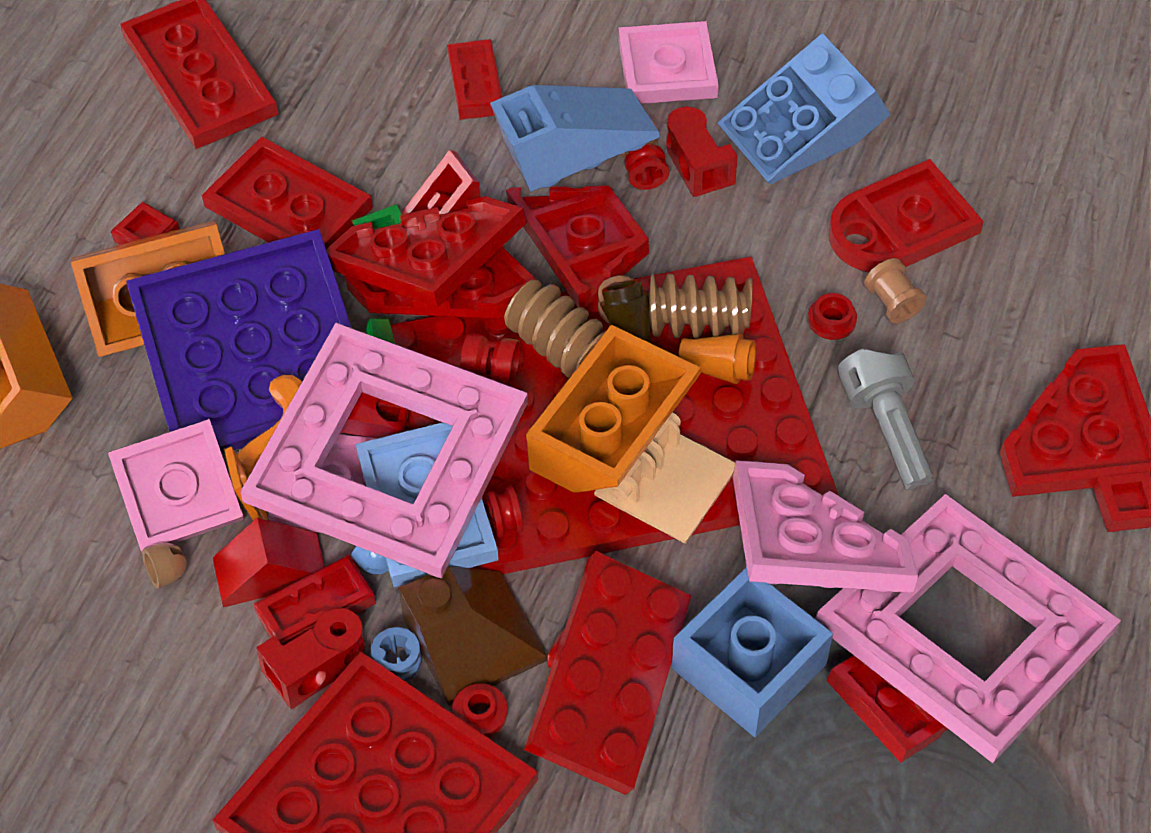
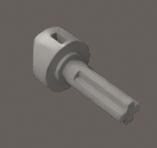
[838,348,933,490]

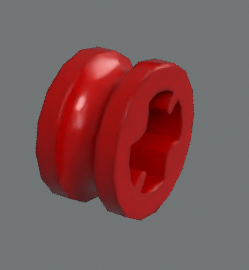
[624,144,670,190]
[486,485,524,538]

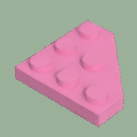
[733,460,918,593]

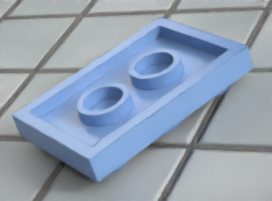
[355,422,499,587]

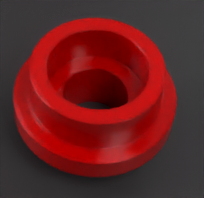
[808,293,857,340]
[452,684,508,737]

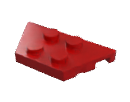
[506,186,649,308]

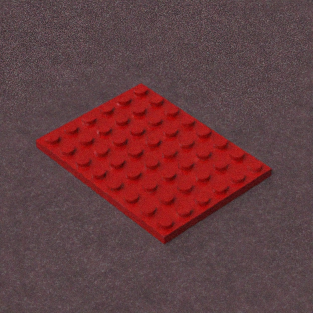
[390,256,839,575]

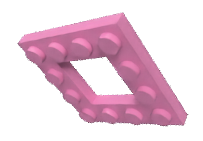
[241,323,528,579]
[815,494,1121,763]

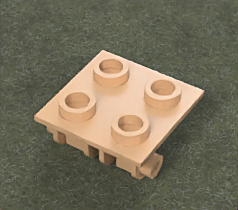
[594,412,735,544]

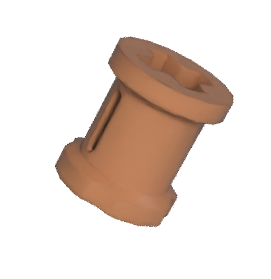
[864,258,927,324]

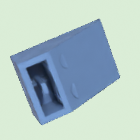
[718,33,891,184]
[490,85,660,192]

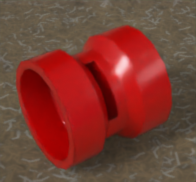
[459,332,521,388]

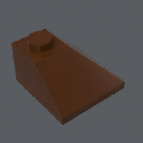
[398,566,547,706]

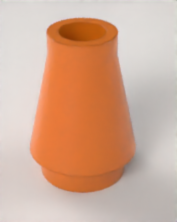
[679,334,756,384]

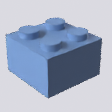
[671,567,833,737]

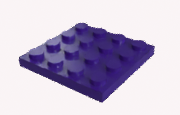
[126,229,351,454]

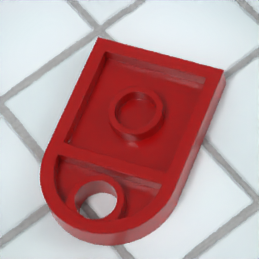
[829,159,984,272]

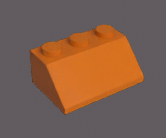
[70,221,225,357]
[0,284,73,449]
[526,325,701,492]

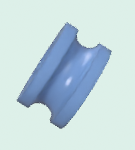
[371,627,422,682]

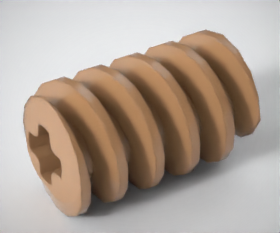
[649,273,752,339]
[504,280,606,379]

